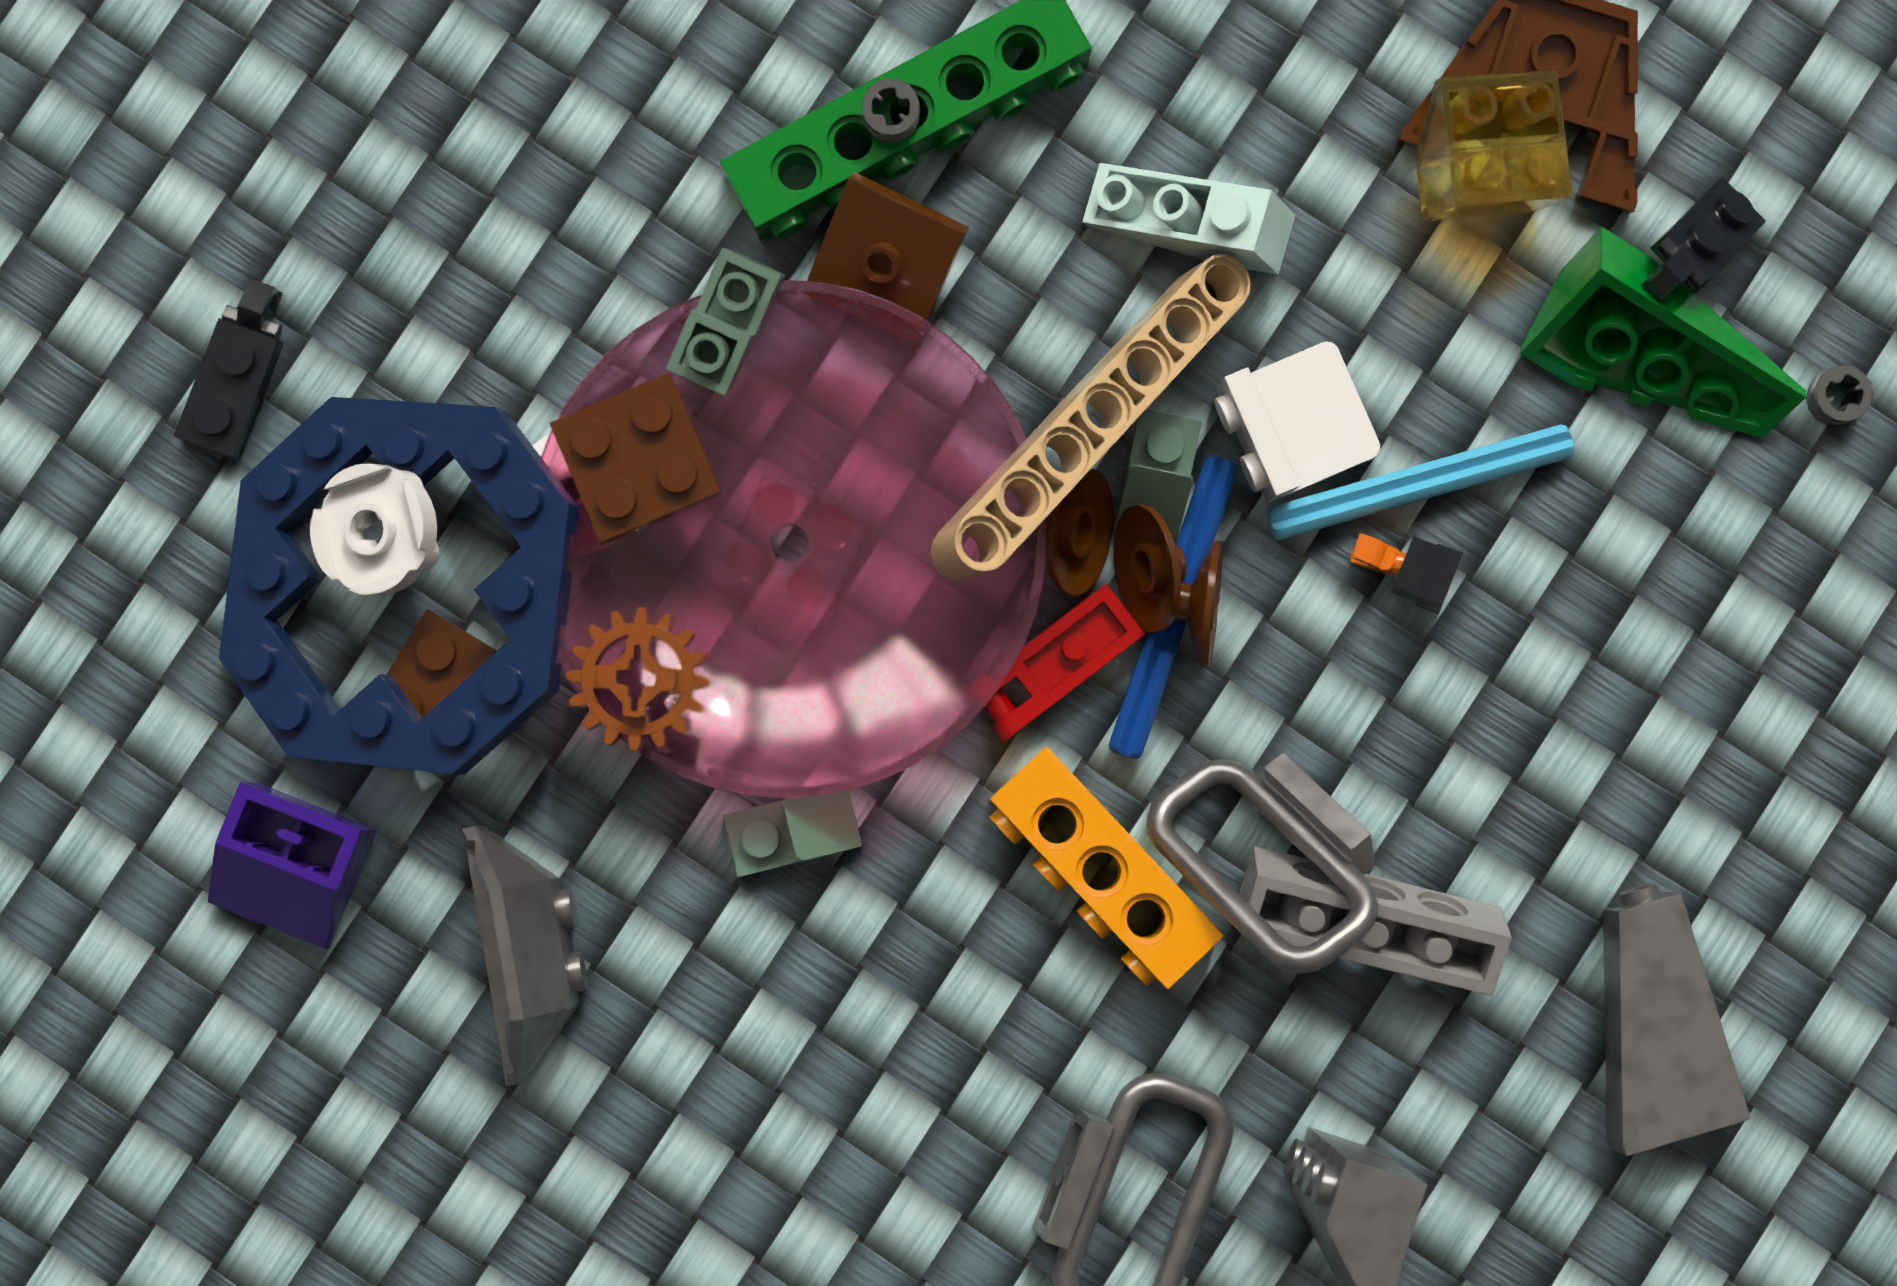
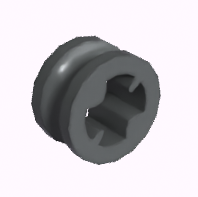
[862,78,920,143]
[1806,365,1873,426]

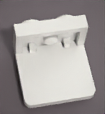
[1214,342,1380,504]

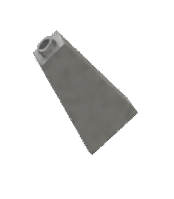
[1603,883,1751,1156]

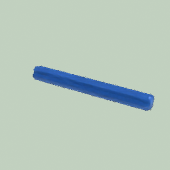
[1109,456,1238,759]

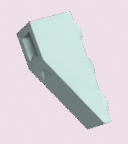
[1082,163,1295,275]

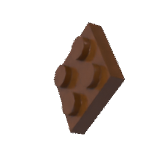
[549,372,723,545]

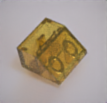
[1415,70,1573,221]

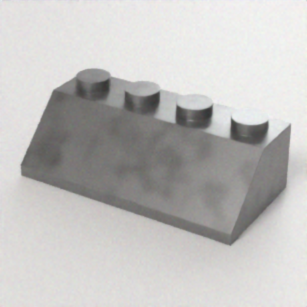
[1284,1127,1427,1286]

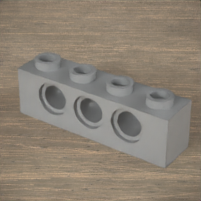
[1239,846,1512,996]

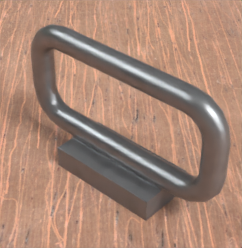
[1146,753,1379,973]
[1032,1073,1234,1286]

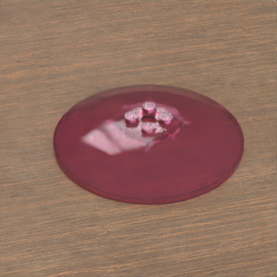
[541,280,1046,798]

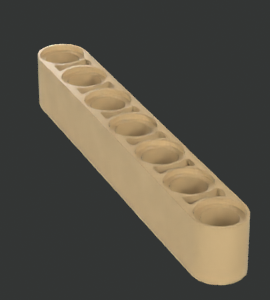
[931,254,1251,583]

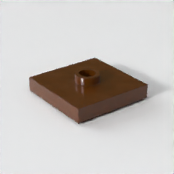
[804,172,969,343]

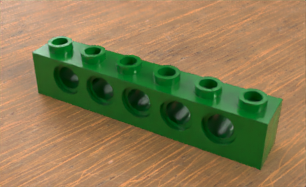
[719,0,1092,241]

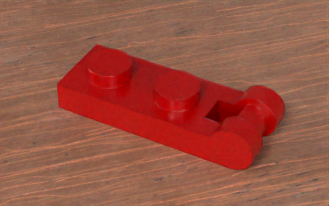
[964,583,1145,743]

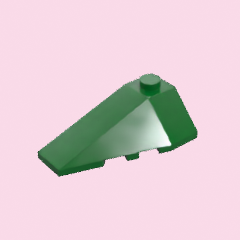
[1520,226,1806,438]

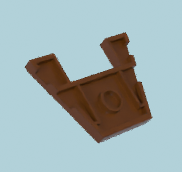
[1397,0,1638,214]

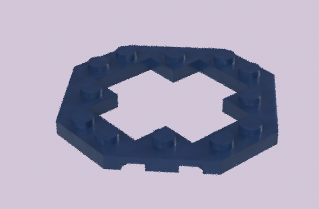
[219,397,580,775]

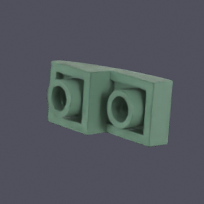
[666,248,785,396]

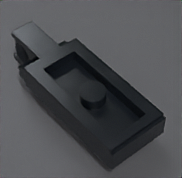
[1641,177,1766,303]
[174,278,284,460]

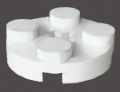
[310,464,439,595]

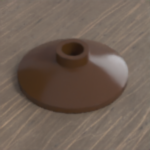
[1041,468,1114,596]
[1114,504,1186,633]
[1175,540,1223,669]

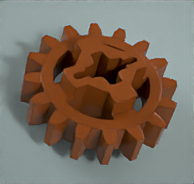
[566,607,712,752]

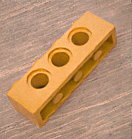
[989,746,1224,989]

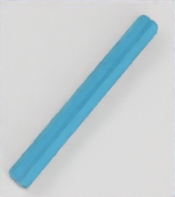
[1267,425,1574,540]

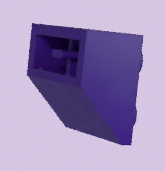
[208,782,377,950]

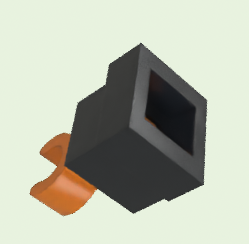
[1350,533,1463,615]

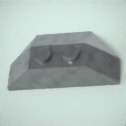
[462,826,588,1086]

